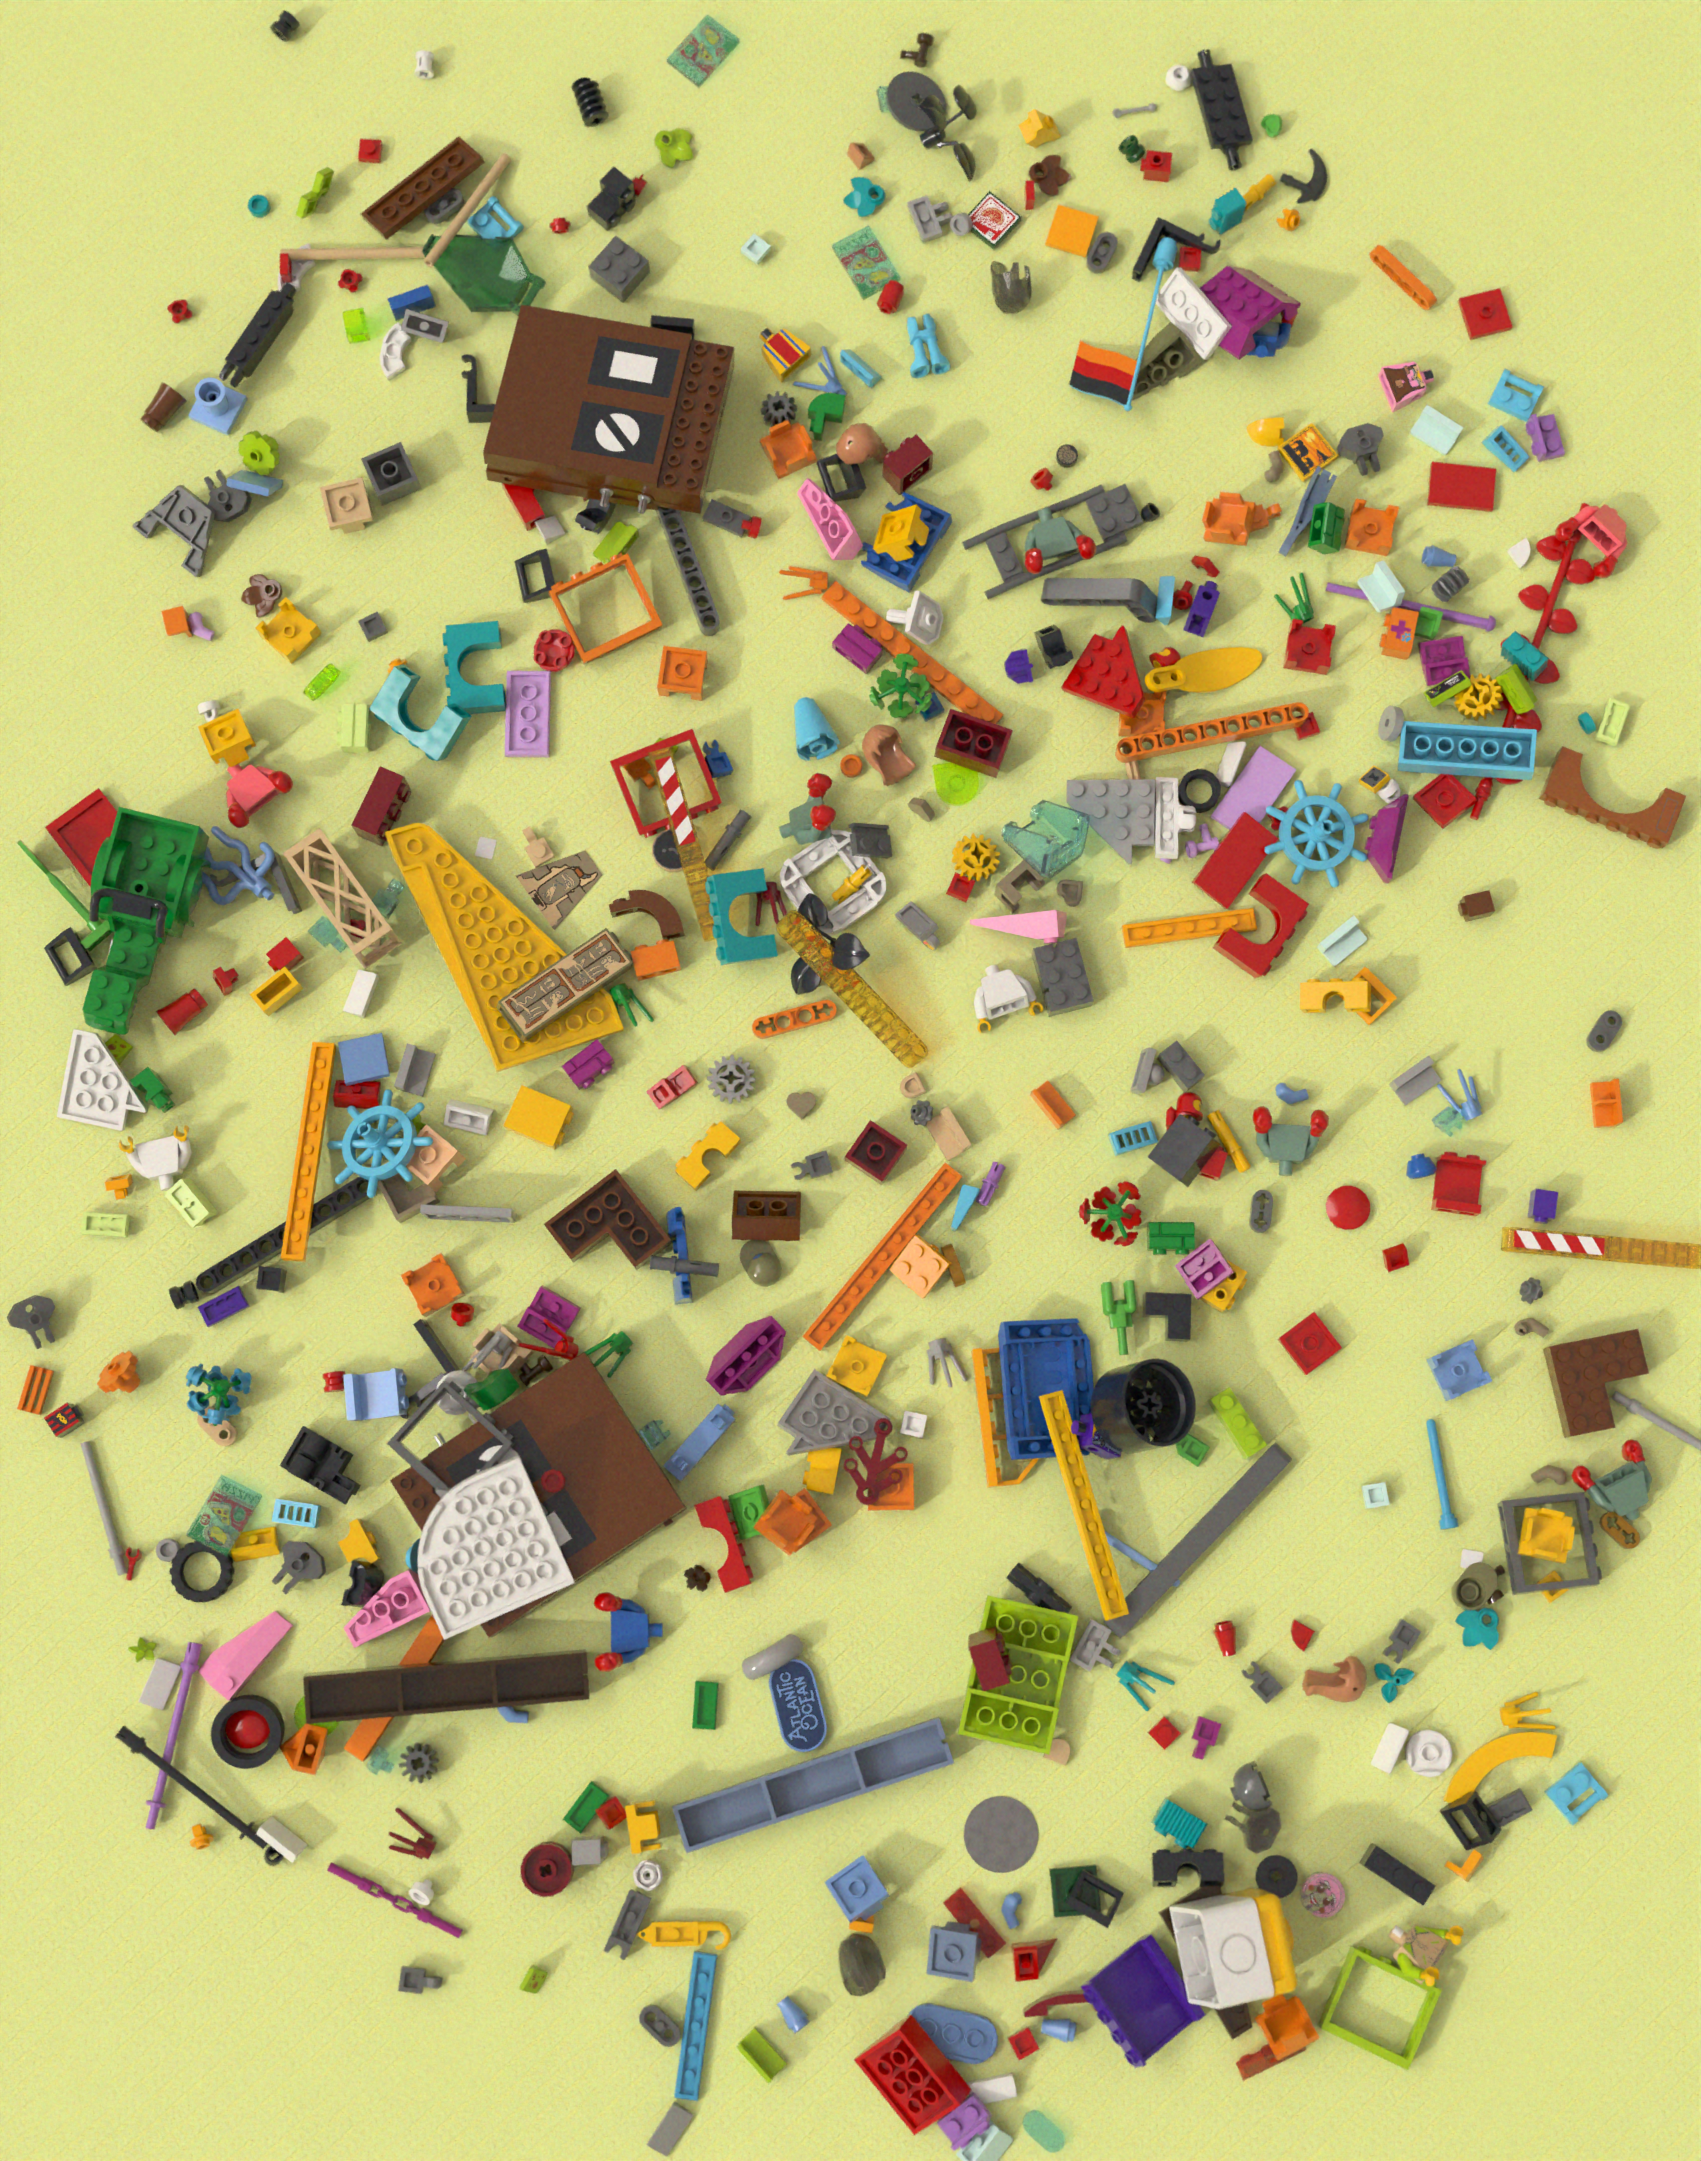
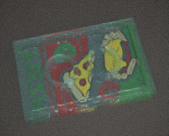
[667,14,740,87]
[832,225,900,300]
[186,1475,262,1556]

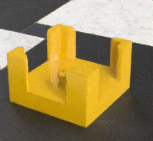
[255,597,322,664]
[826,1335,887,1398]

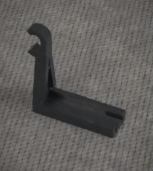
[1132,217,1221,282]
[461,354,495,423]
[400,1319,460,1419]

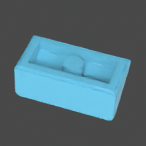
[840,349,881,388]
[1156,576,1175,625]

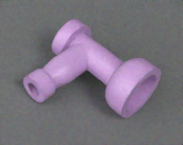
[1185,824,1219,859]

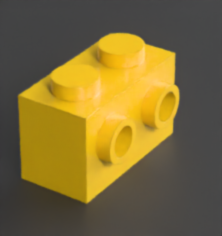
[1200,1259,1248,1313]

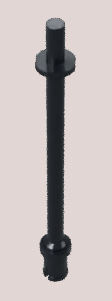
[115,1725,268,1849]

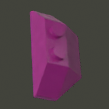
[1364,794,1409,884]
[706,1316,786,1396]

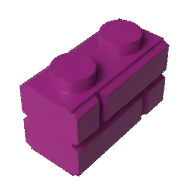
[832,623,883,674]
[562,1039,615,1090]

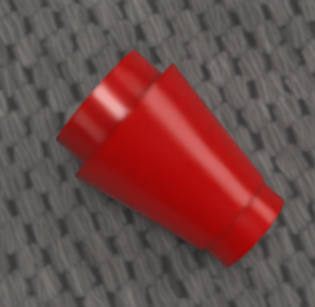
[1213,1621,1236,1657]

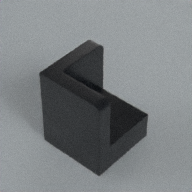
[256,1266,287,1293]

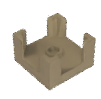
[994,855,1047,914]

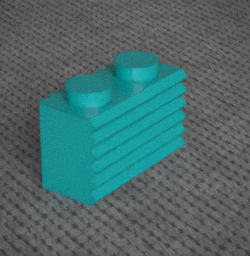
[1209,188,1247,235]
[1500,631,1549,681]
[1151,1798,1207,1849]

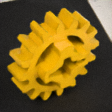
[1454,673,1503,721]
[951,833,1000,881]

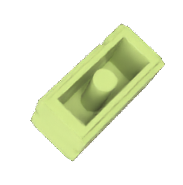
[337,704,372,753]

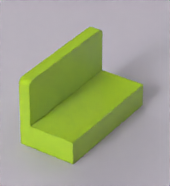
[593,521,639,564]
[1495,664,1537,715]
[737,2027,787,2084]

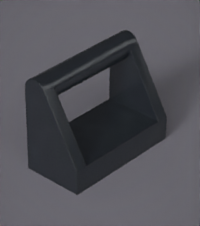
[816,454,866,502]
[515,549,555,603]
[44,927,97,986]
[1440,1790,1502,1850]
[1065,1869,1124,1928]

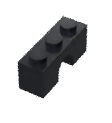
[1359,1843,1436,1906]
[1151,1849,1225,1887]

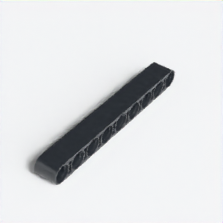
[196,1177,370,1294]

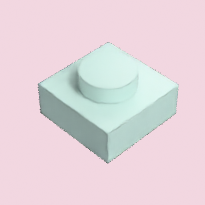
[741,234,771,265]
[1361,1482,1390,1509]

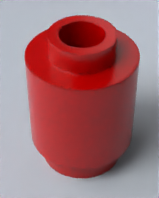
[877,280,904,315]

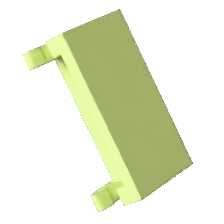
[165,1179,218,1228]

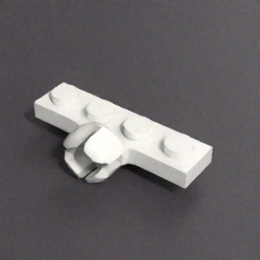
[1155,777,1196,859]

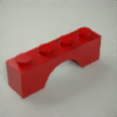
[695,1496,754,1593]

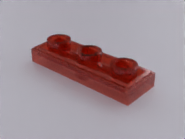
[943,1887,1006,1959]
[1236,2044,1306,2081]

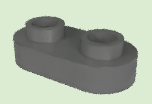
[424,188,464,224]
[1086,232,1118,273]
[1586,1010,1622,1052]
[639,2004,681,2047]

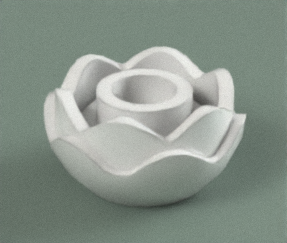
[1166,65,1192,91]
[633,1860,663,1891]

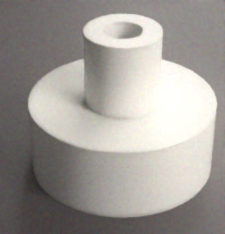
[409,1879,434,1905]

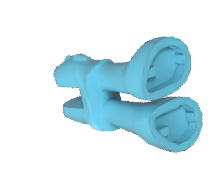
[907,314,950,378]

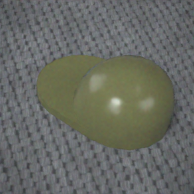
[740,1240,782,1287]
[1451,1562,1498,1611]

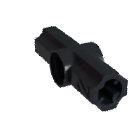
[1006,1563,1072,1613]

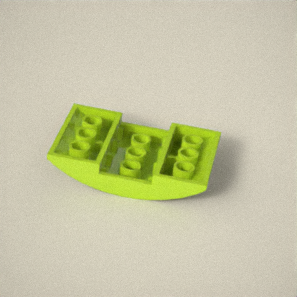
[958,1595,1078,1755]

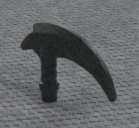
[1280,149,1327,204]

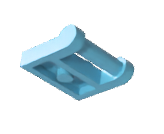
[467,196,524,253]
[1488,369,1544,422]
[1544,1762,1608,1826]

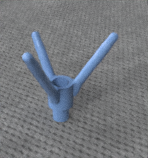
[794,346,847,396]

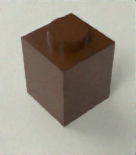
[1458,890,1495,922]

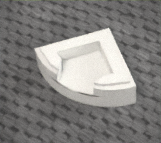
[1507,538,1530,569]

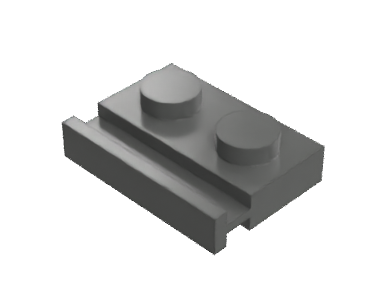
[849,823,892,859]

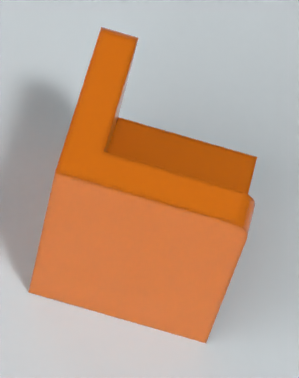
[162,606,193,637]

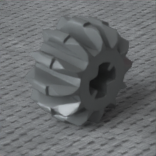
[761,391,797,427]
[1431,566,1469,602]
[399,1742,439,1783]

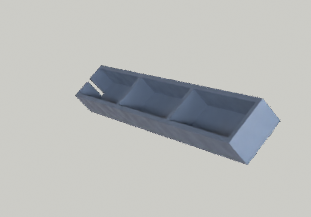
[672,1717,954,1853]

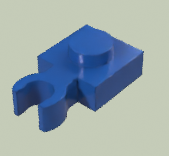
[702,740,733,778]

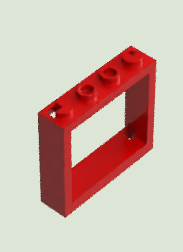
[610,729,722,838]

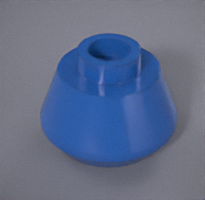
[1406,1153,1437,1179]

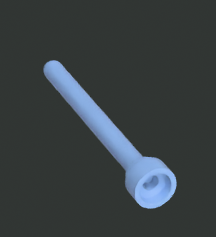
[1104,1530,1180,1587]

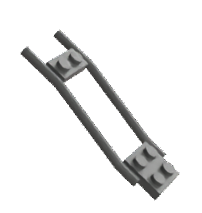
[962,484,1143,599]

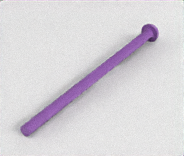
[1326,582,1496,632]

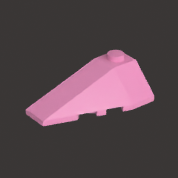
[797,478,863,560]
[970,910,1067,944]
[344,1569,431,1648]
[198,1611,293,1701]

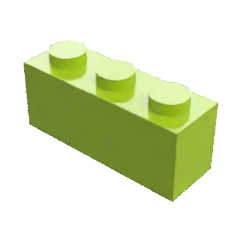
[1207,1387,1267,1459]

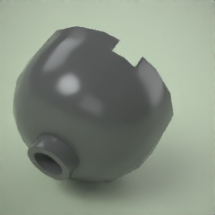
[1230,1761,1273,1810]

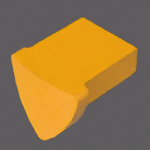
[1445,1850,1484,1882]

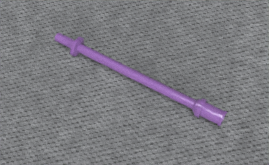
[146,1642,203,1830]

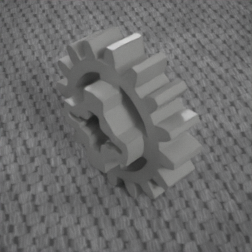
[707,1055,756,1104]

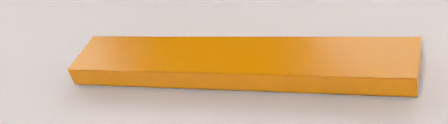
[1122,908,1257,948]

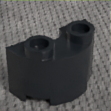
[341,1560,384,1607]

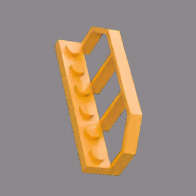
[971,1348,1039,1488]

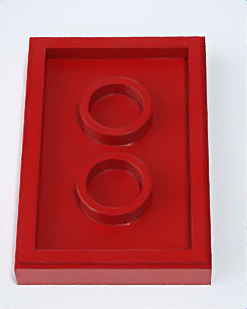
[1427,462,1496,512]

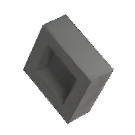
[358,611,388,642]

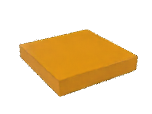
[1045,204,1099,257]

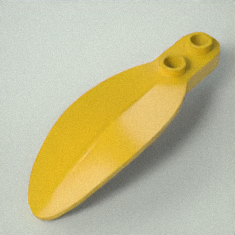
[1145,647,1262,693]

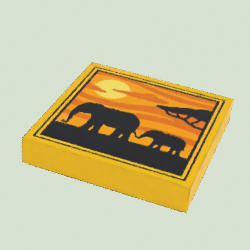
[1277,423,1338,482]

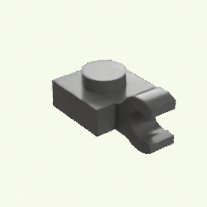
[398,1966,443,1994]

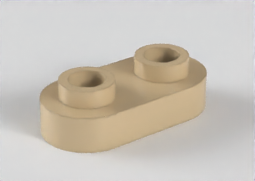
[197,1407,238,1446]

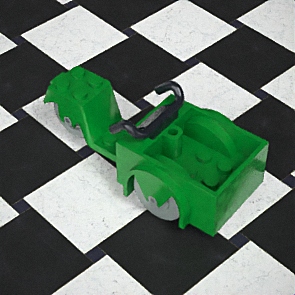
[82,807,211,1035]

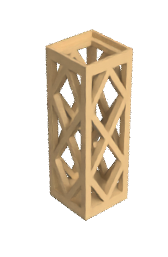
[283,828,402,969]

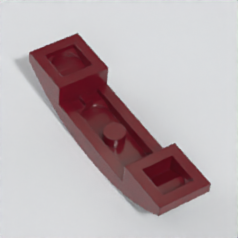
[1023,1991,1097,2017]

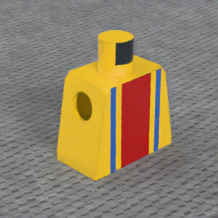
[759,328,811,383]

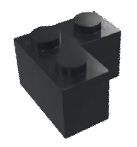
[587,166,636,231]
[1143,1292,1191,1342]

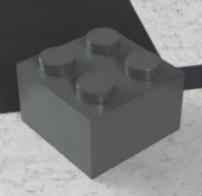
[588,236,650,303]
[361,442,421,506]

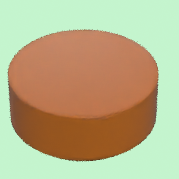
[840,754,862,778]

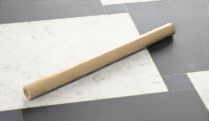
[424,153,511,267]
[281,247,432,260]

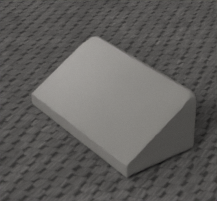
[647,2101,693,2157]

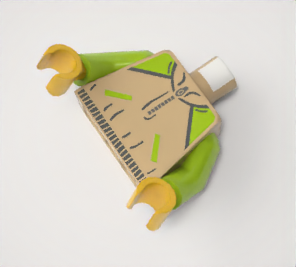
[1388,1924,1464,1986]

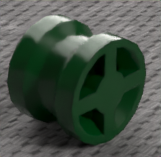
[1119,135,1146,163]

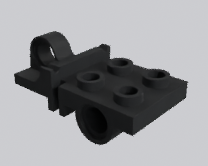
[279,1426,361,1505]

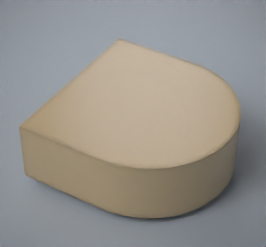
[900,1072,926,1099]
[1043,1738,1070,1766]

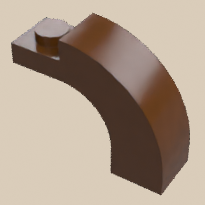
[609,890,685,940]

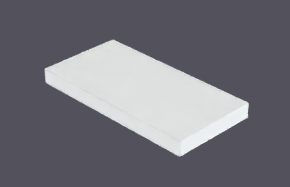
[1156,267,1232,360]

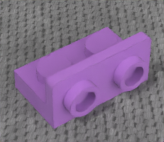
[1526,414,1565,462]
[937,2092,992,2151]

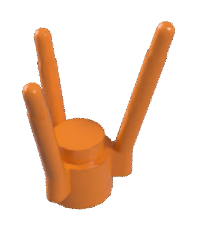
[779,566,828,600]

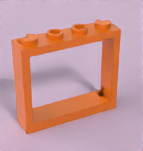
[549,553,663,664]

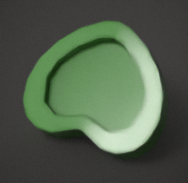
[1261,114,1282,137]

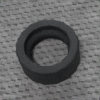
[1178,769,1221,813]

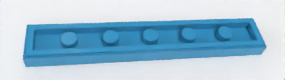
[674,1951,717,2101]

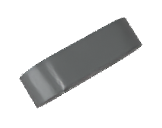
[1249,1190,1273,1233]

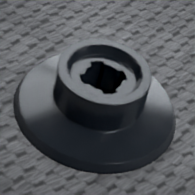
[1256,1855,1298,1898]

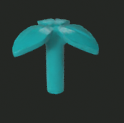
[1374,1663,1415,1703]

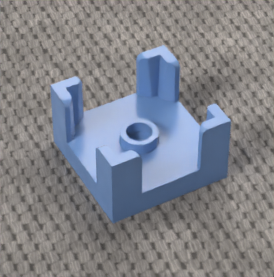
[1426,1339,1492,1401]

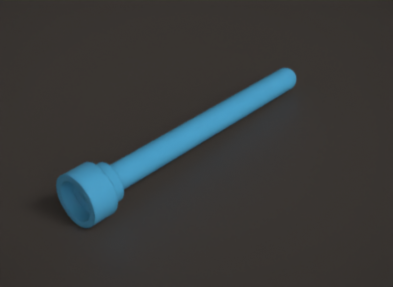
[1426,1419,1459,1530]

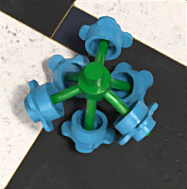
[186,1363,252,1426]

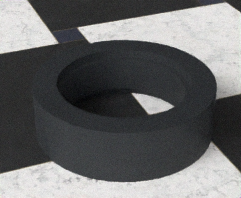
[211,1695,285,1769]

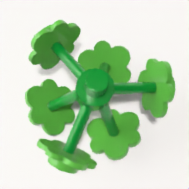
[869,653,932,718]

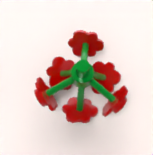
[1079,1181,1142,1247]

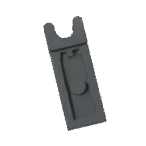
[604,1888,652,1960]

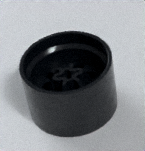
[1091,1359,1196,1453]

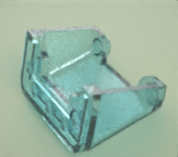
[1002,800,1091,879]

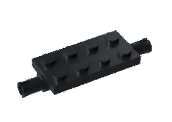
[1190,49,1253,171]

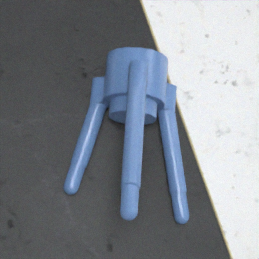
[1437,1069,1482,1121]

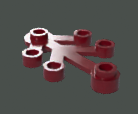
[844,1418,908,1505]

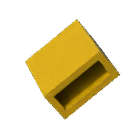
[503,1085,574,1149]

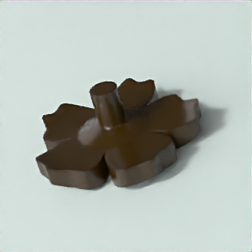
[684,1565,711,1592]

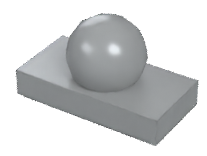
[1130,1047,1164,1094]

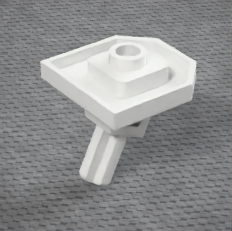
[886,591,944,644]

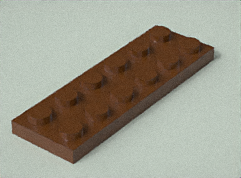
[361,136,485,240]

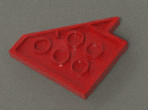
[1061,625,1145,718]

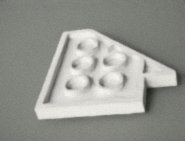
[57,1029,148,1131]

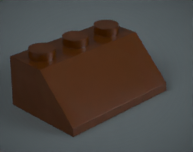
[732,1190,801,1241]

